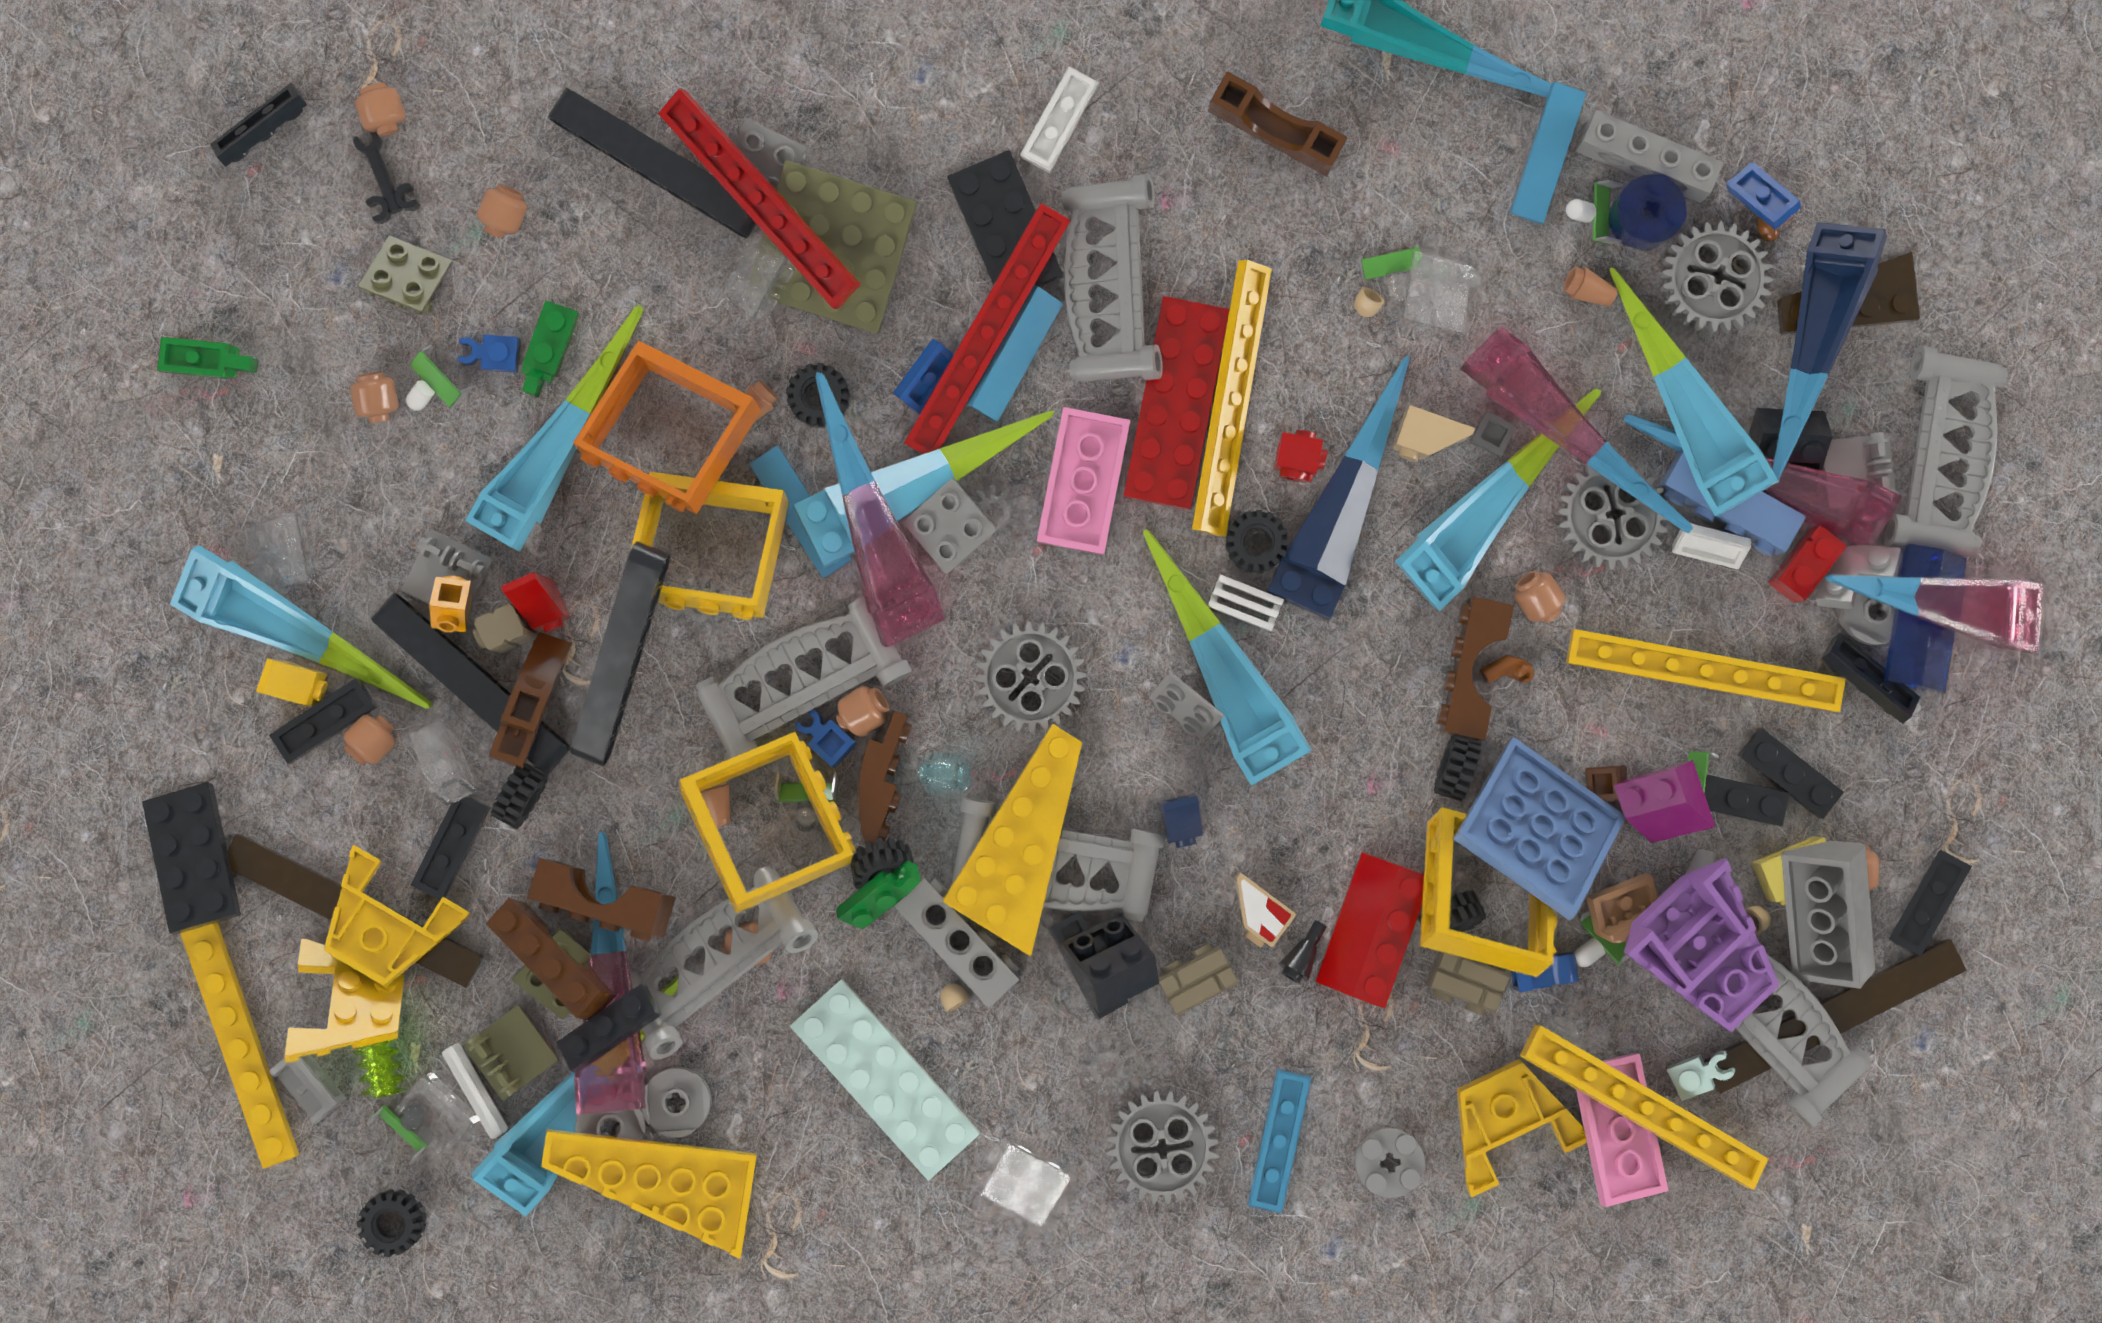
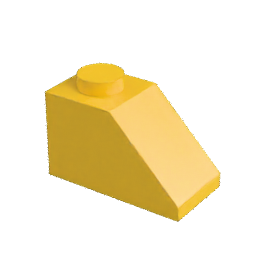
[256,658,328,706]

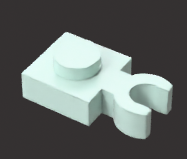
[1667,1051,1735,1101]

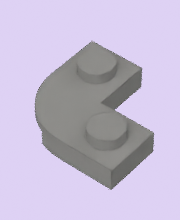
[1816,545,1902,610]

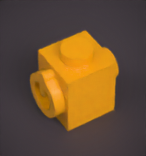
[429,575,472,632]

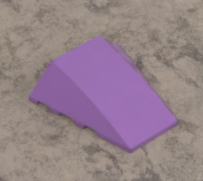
[1624,859,1780,1032]

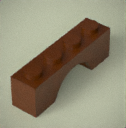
[1208,71,1348,177]
[1436,596,1514,741]
[527,858,676,942]
[485,898,616,1020]

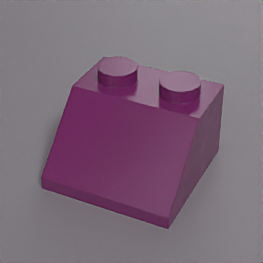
[1614,760,1715,843]

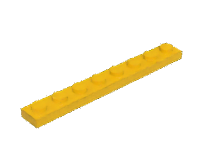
[1192,260,1272,537]
[1566,629,1846,712]
[180,922,300,1169]
[1520,1025,1768,1190]

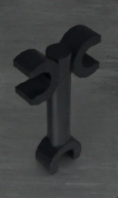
[353,132,421,224]

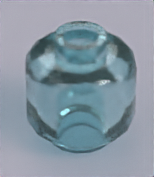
[918,752,971,798]

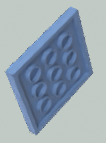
[1453,737,1625,921]

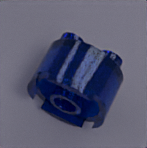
[1609,174,1687,251]

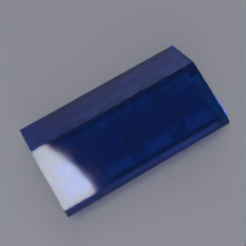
[1884,544,1967,693]

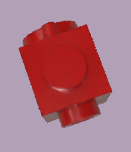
[1273,430,1327,483]

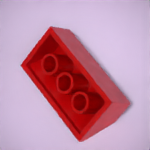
[1315,852,1424,1009]

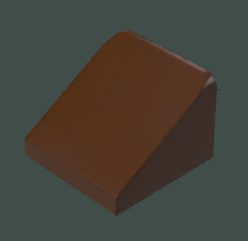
[1585,765,1628,801]

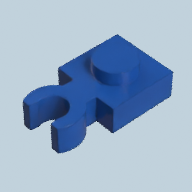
[457,335,520,373]
[795,709,858,769]

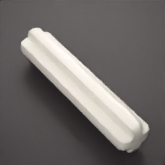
[442,1043,508,1139]

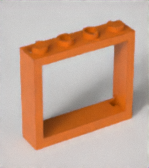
[573,340,761,515]

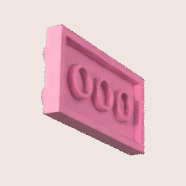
[1037,407,1130,555]
[1576,1053,1669,1207]

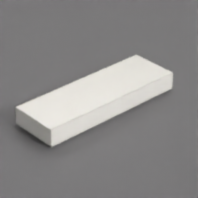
[1020,66,1099,174]

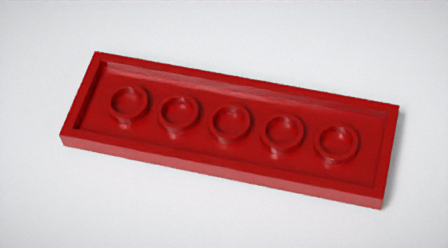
[1123,296,1230,511]

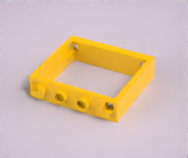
[631,472,789,620]
[679,732,855,914]
[1420,807,1557,977]

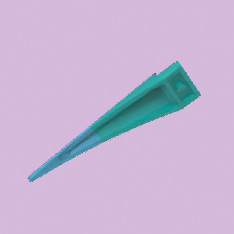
[1320,0,1551,97]

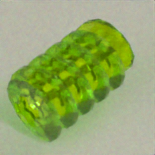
[353,1039,407,1098]

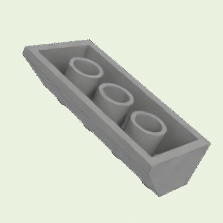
[1781,841,1875,989]

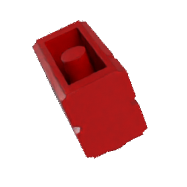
[1767,525,1847,603]

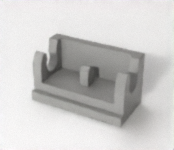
[269,1055,347,1124]

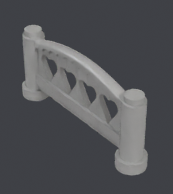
[1062,173,1163,382]
[1883,345,2008,557]
[696,596,913,760]
[952,797,1166,921]
[620,867,818,1059]
[1735,955,1872,1129]

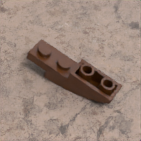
[489,632,572,769]
[859,711,912,844]

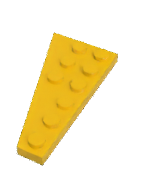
[942,724,1082,956]
[541,1129,757,1259]

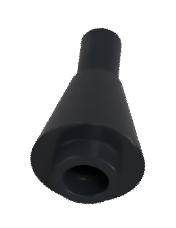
[1278,920,1327,983]

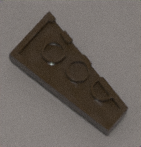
[1777,252,1920,335]

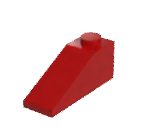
[501,572,571,634]

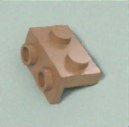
[1586,873,1658,943]

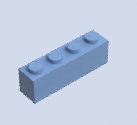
[1657,450,1806,556]

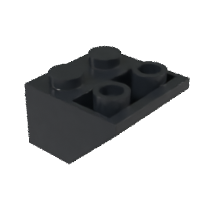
[1748,407,1833,491]
[1061,913,1160,1013]

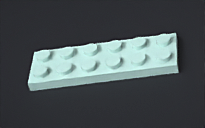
[790,979,980,1181]

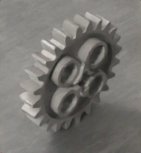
[1659,221,1774,334]
[1555,461,1669,571]
[975,621,1086,733]
[1106,1089,1218,1204]

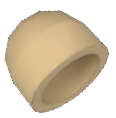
[1354,287,1384,318]
[1745,905,1771,935]
[940,983,971,1013]

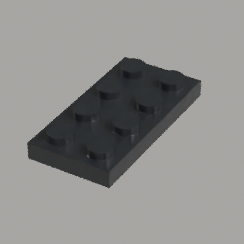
[947,150,1063,286]
[142,782,241,935]

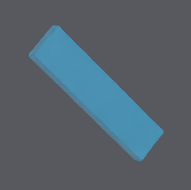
[1509,82,1586,225]
[967,285,1063,422]
[749,445,853,579]
[1247,1069,1312,1213]

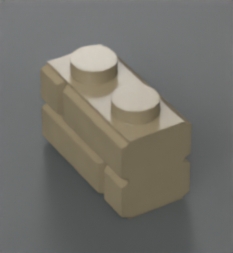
[473,603,538,653]
[1158,942,1239,1016]
[1426,951,1510,1016]

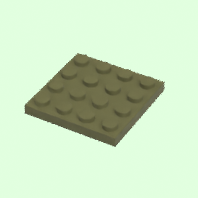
[748,160,918,334]

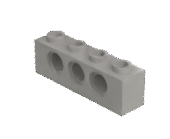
[1575,110,1724,203]
[894,877,1020,1008]

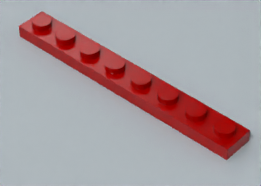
[658,88,861,309]
[904,203,1071,454]

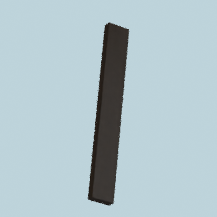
[227,833,484,988]
[1704,939,1967,1094]

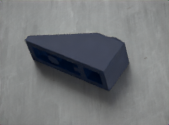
[1158,794,1203,848]

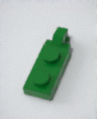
[521,300,580,398]
[157,337,259,379]
[836,861,921,930]

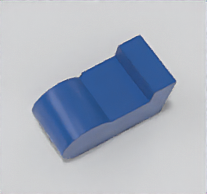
[1511,952,1579,992]

